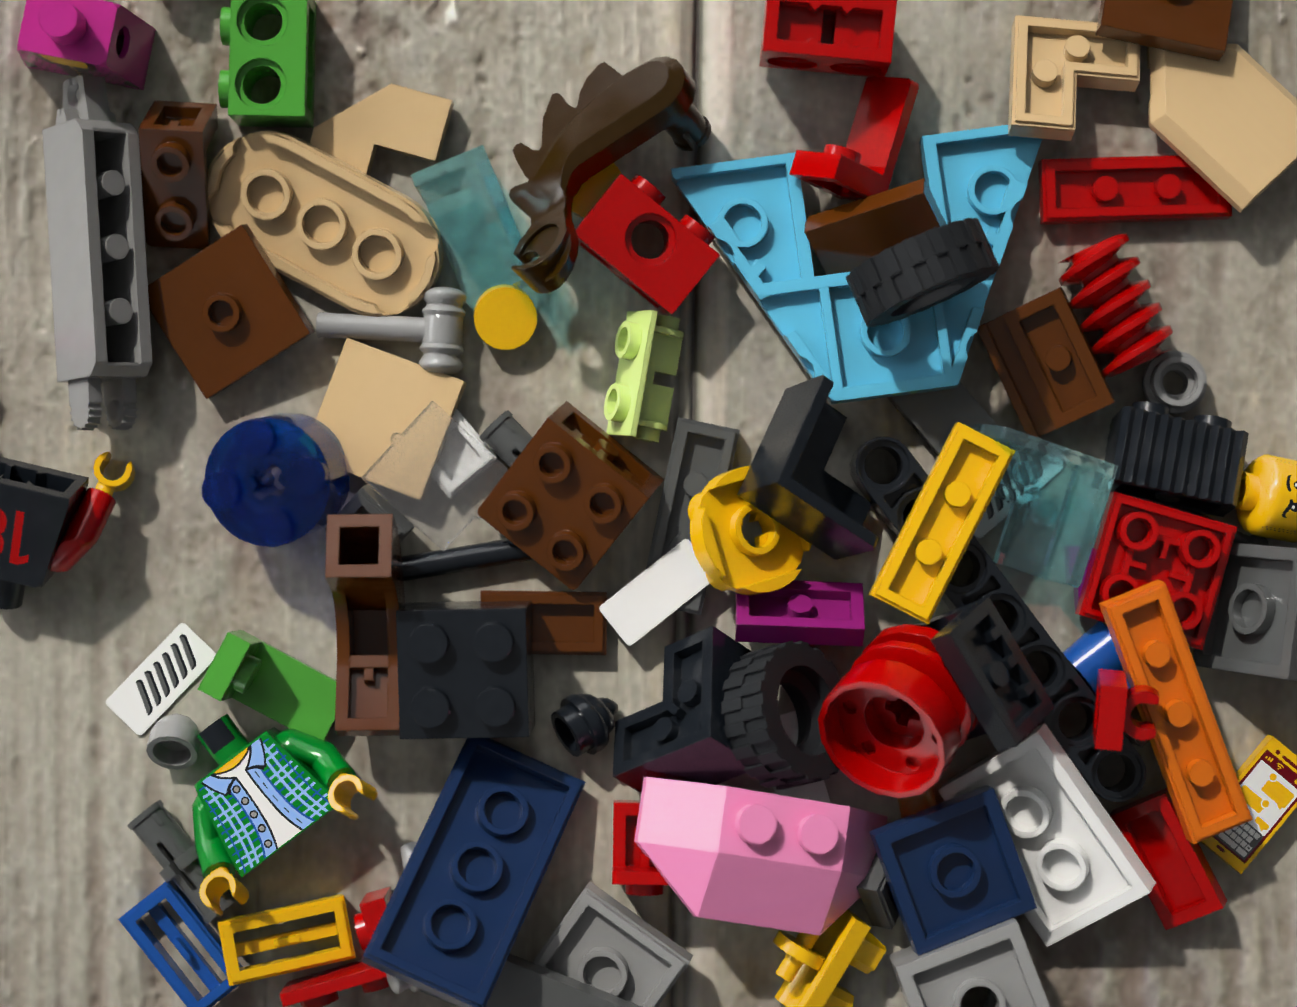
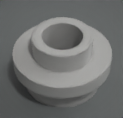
[1142,351,1207,414]

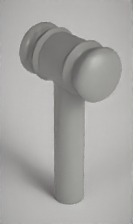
[316,287,467,375]

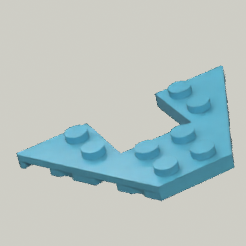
[671,125,1042,405]

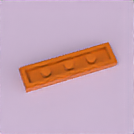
[1099,579,1252,844]

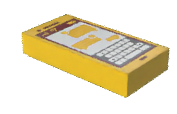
[1201,734,1297,874]

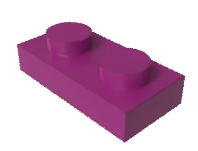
[735,580,865,647]

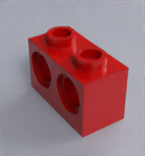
[759,0,897,77]

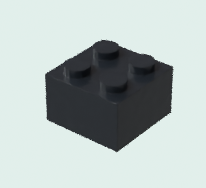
[396,601,535,739]

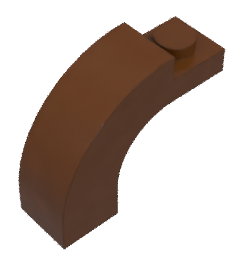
[325,514,405,736]

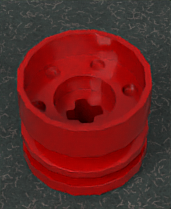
[818,624,979,798]

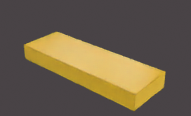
[868,422,1016,624]

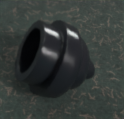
[551,694,618,757]

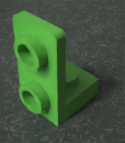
[198,630,336,740]

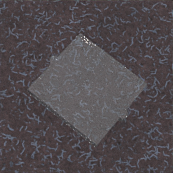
[361,400,508,552]

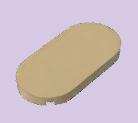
[207,131,443,316]

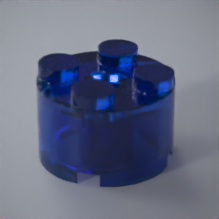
[202,413,349,547]

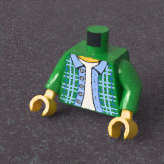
[192,714,378,916]

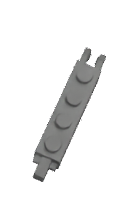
[42,75,153,430]

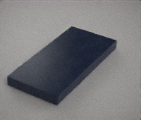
[361,738,586,1007]

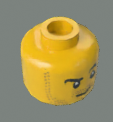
[1235,454,1297,543]

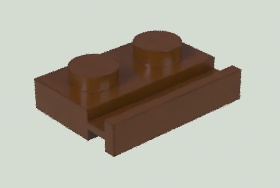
[977,287,1116,441]

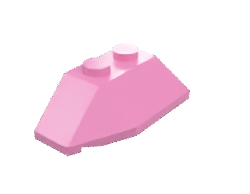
[634,777,888,935]

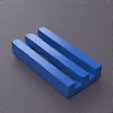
[118,880,243,1007]

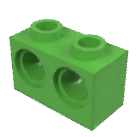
[218,0,317,128]

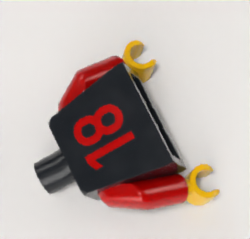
[0,452,135,610]

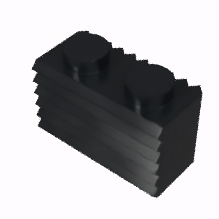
[1099,401,1249,517]

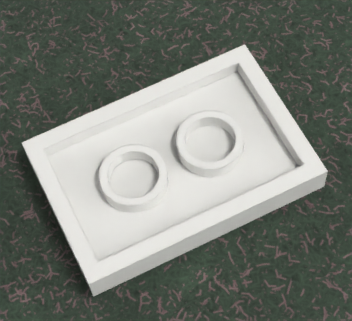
[938,723,1156,947]

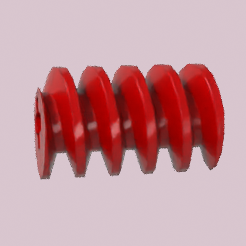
[1059,233,1173,378]

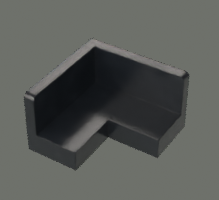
[737,375,879,560]
[613,626,752,793]

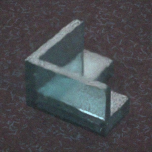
[411,145,528,308]
[974,423,1119,588]

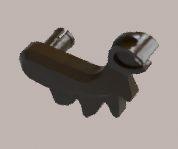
[509,56,711,294]

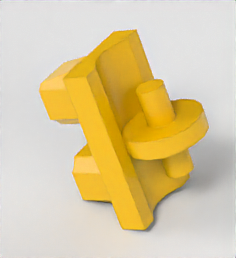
[773,909,886,1007]

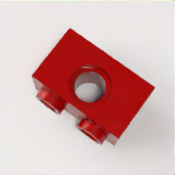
[575,173,720,316]

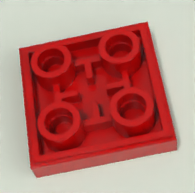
[1075,491,1237,650]

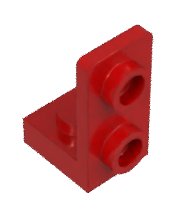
[789,76,919,200]
[279,886,393,1007]

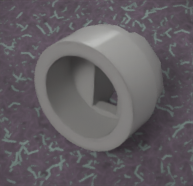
[146,713,201,770]

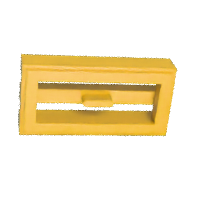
[217,894,356,986]

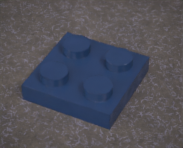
[869,785,1037,956]

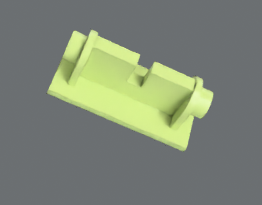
[604,310,684,443]

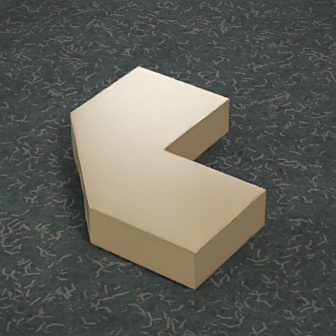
[310,83,454,176]

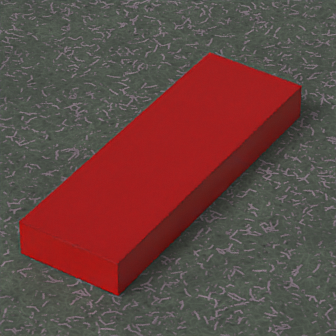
[1038,155,1232,225]

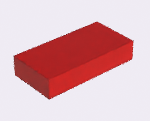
[1110,788,1227,930]

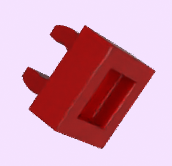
[1092,669,1159,751]

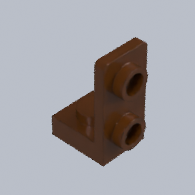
[138,100,218,249]

